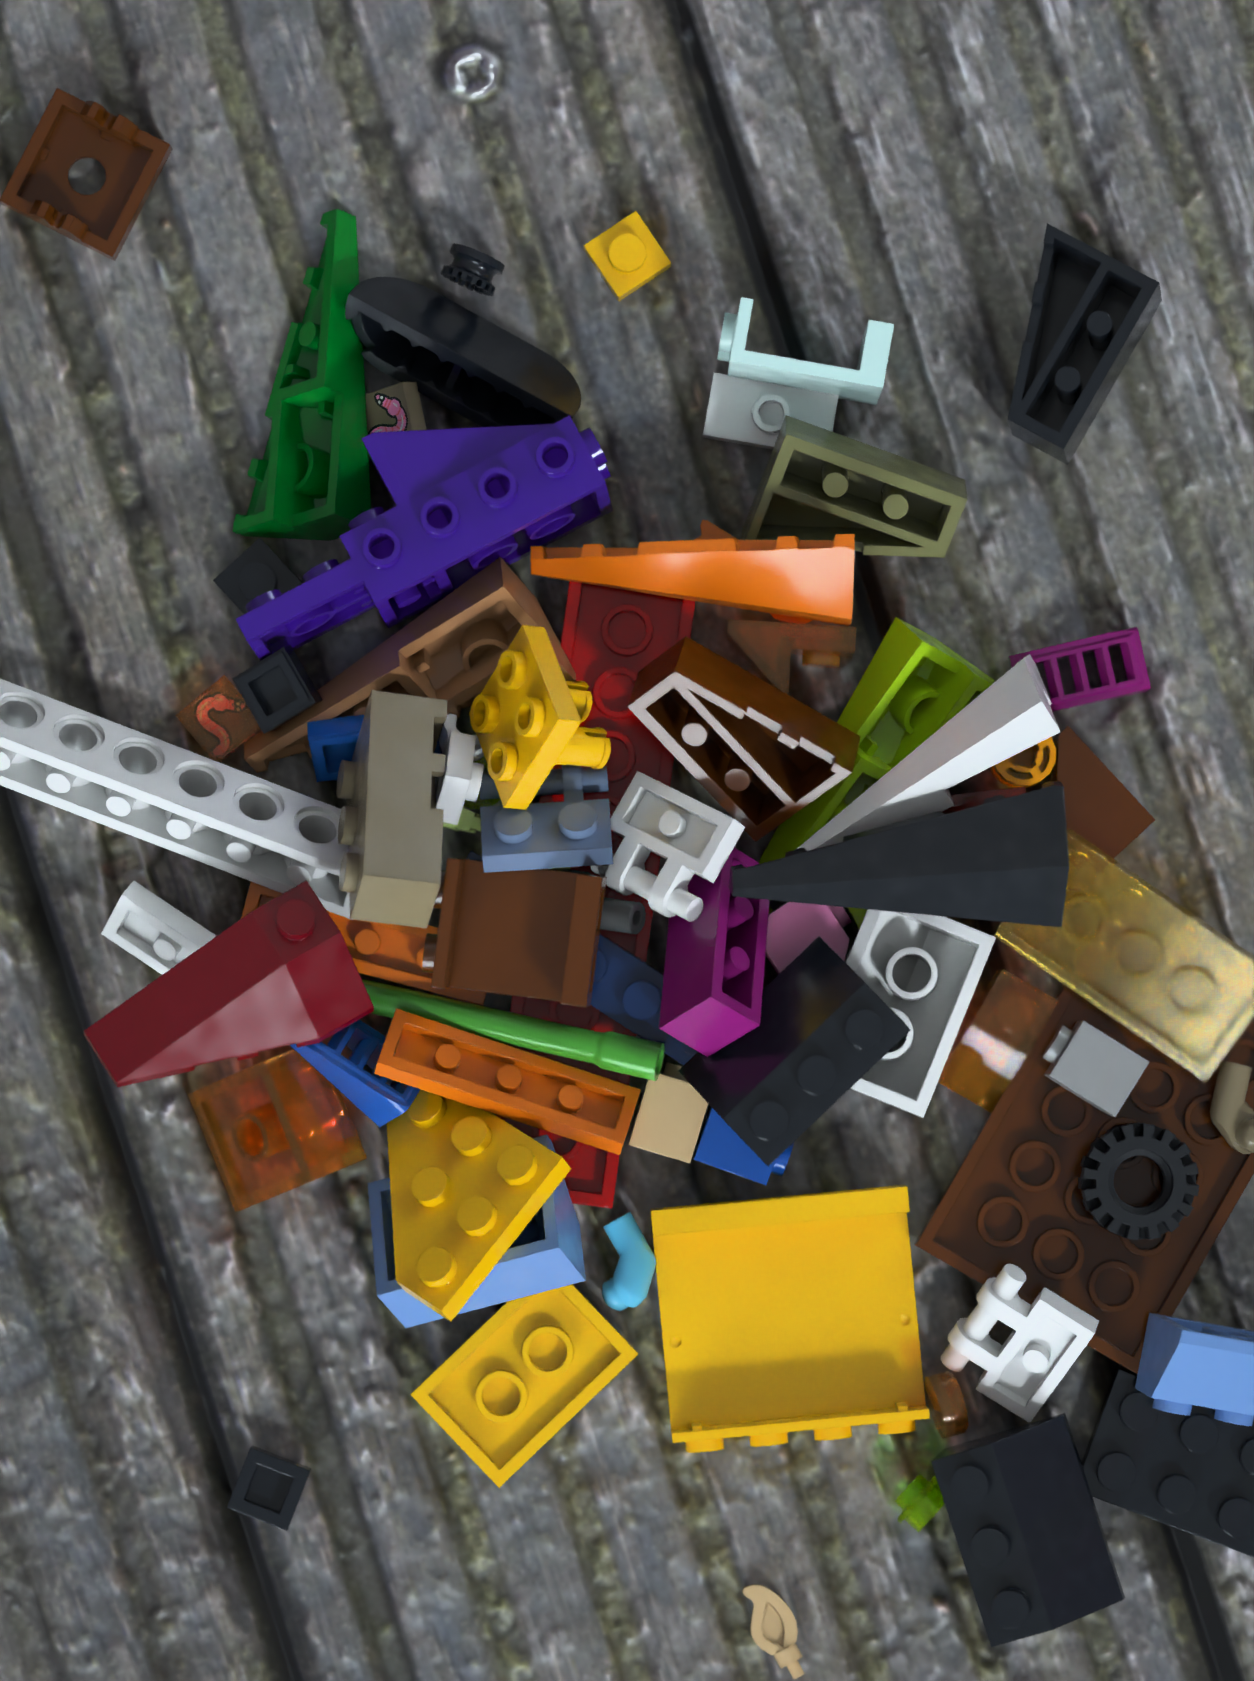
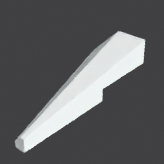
[797,654,1060,851]

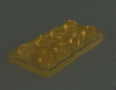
[994,828,1254,1083]

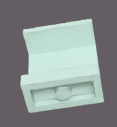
[717,297,894,405]

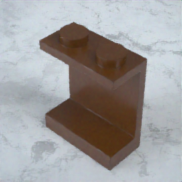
[422,857,607,1008]

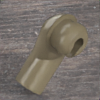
[1210,1060,1254,1154]

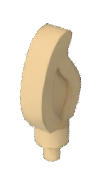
[742,1584,805,1680]

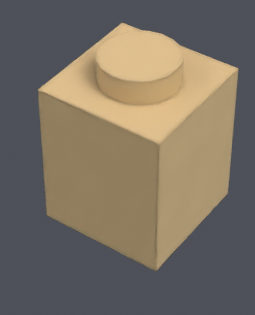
[628,1062,708,1164]

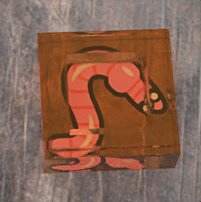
[175,675,261,763]

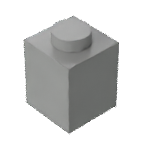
[1042,1020,1149,1117]

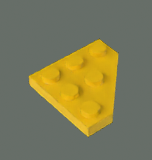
[386,1089,571,1322]

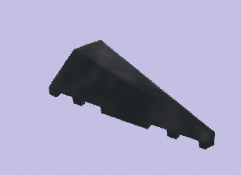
[729,781,1069,927]

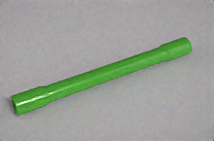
[361,978,665,1081]

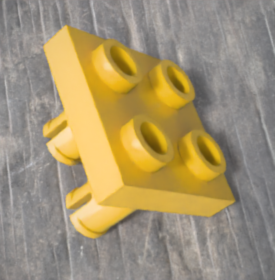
[469,625,611,810]

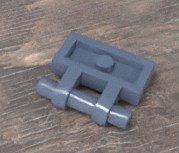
[480,764,613,873]

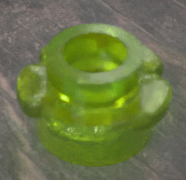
[894,1474,945,1533]

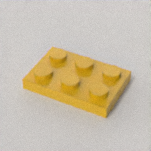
[410,1284,639,1488]

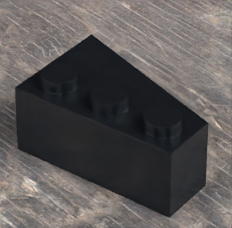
[1008,223,1162,465]

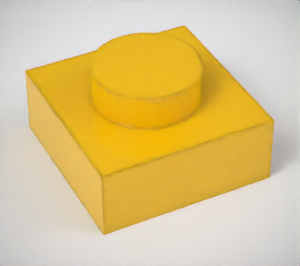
[583,211,671,302]

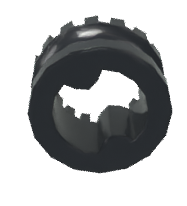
[441,244,505,296]

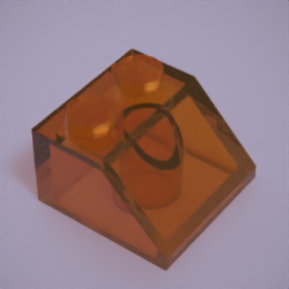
[188,1049,367,1212]

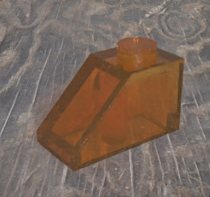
[938,969,1059,1112]

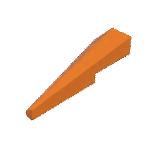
[530,534,855,626]

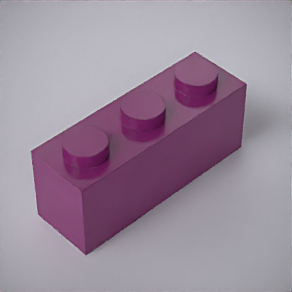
[659,848,770,1057]

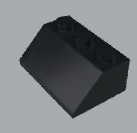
[678,937,910,1166]
[931,1413,1125,1647]

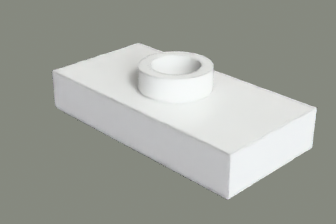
[703,372,839,450]

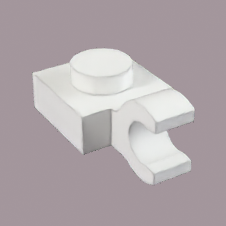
[435,713,484,825]

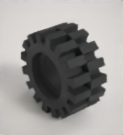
[1078,1123,1200,1240]

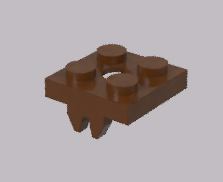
[0,88,172,261]

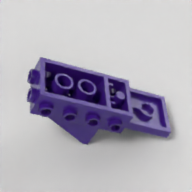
[236,415,613,661]

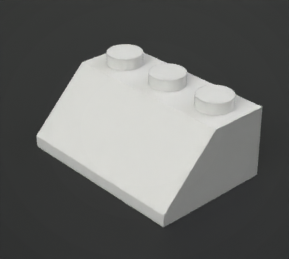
[846,909,996,1118]

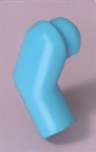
[602,1212,656,1311]

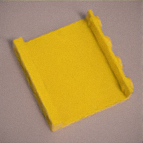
[650,1185,930,1453]

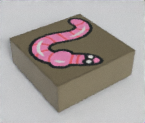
[365,382,426,460]

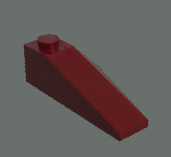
[84,880,374,1087]

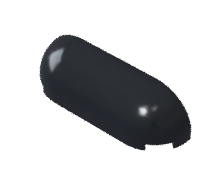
[345,277,581,427]

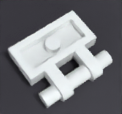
[591,771,745,922]
[941,1264,1099,1423]

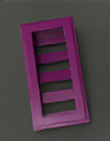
[1008,627,1151,712]

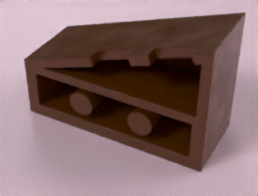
[627,636,861,842]

